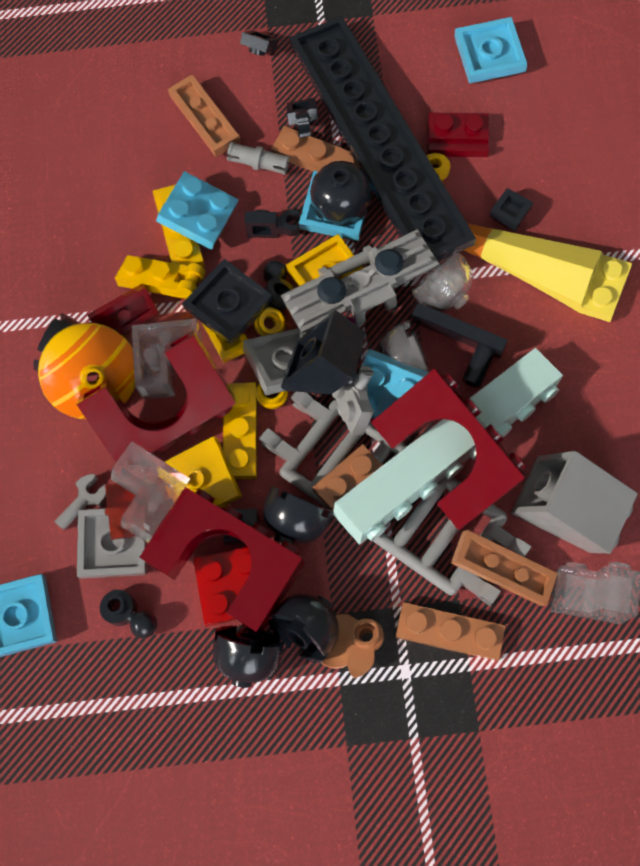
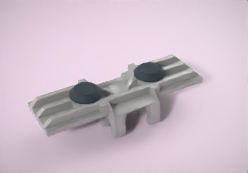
[281,230,439,334]

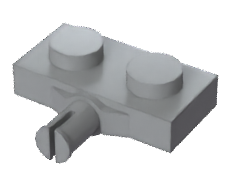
[332,366,374,435]

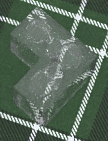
[132,318,203,399]
[111,441,190,543]
[550,562,640,624]

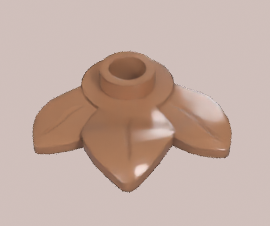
[321,614,384,678]

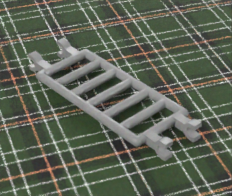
[260,392,532,606]

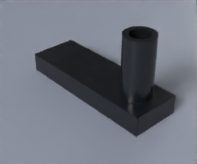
[412,303,507,388]

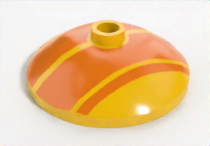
[38,323,138,419]

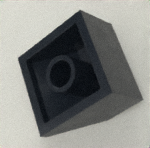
[281,310,366,394]

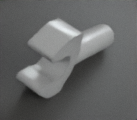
[54,474,110,530]

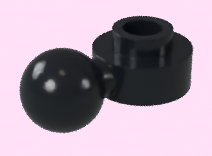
[262,260,294,310]
[100,590,158,638]

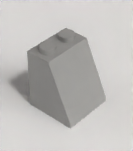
[511,451,638,554]

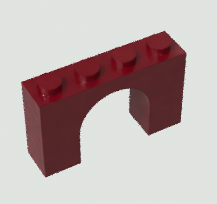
[76,329,236,470]
[371,369,527,530]
[139,487,305,635]

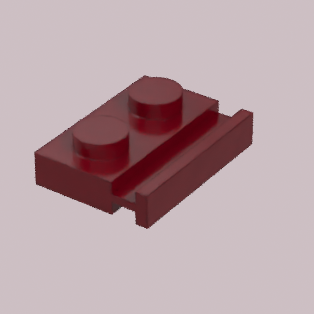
[428,112,489,157]

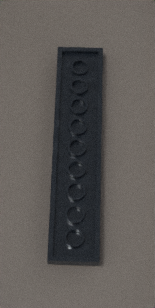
[290,16,476,261]

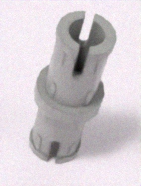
[227,141,290,175]

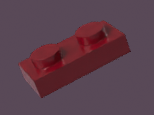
[87,284,159,335]

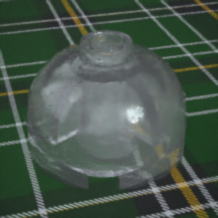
[411,250,473,312]
[379,320,428,371]

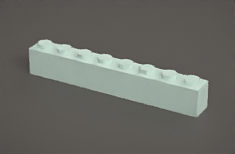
[333,348,563,545]

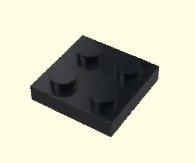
[182,259,273,346]

